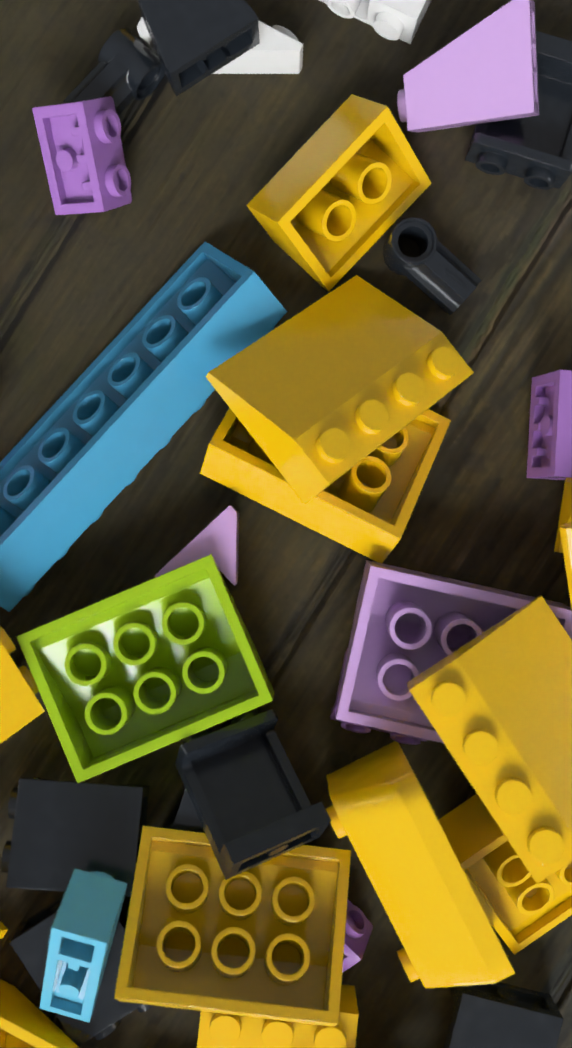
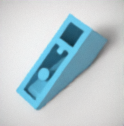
[39,868,127,1023]

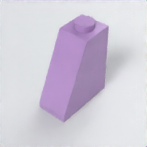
[397,0,539,133]

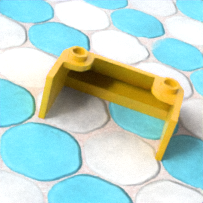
[326,741,515,989]

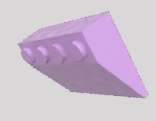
[335,560,572,743]

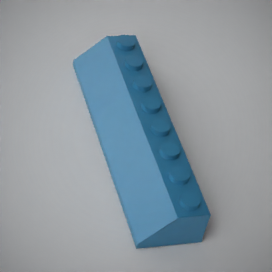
[0,242,287,612]

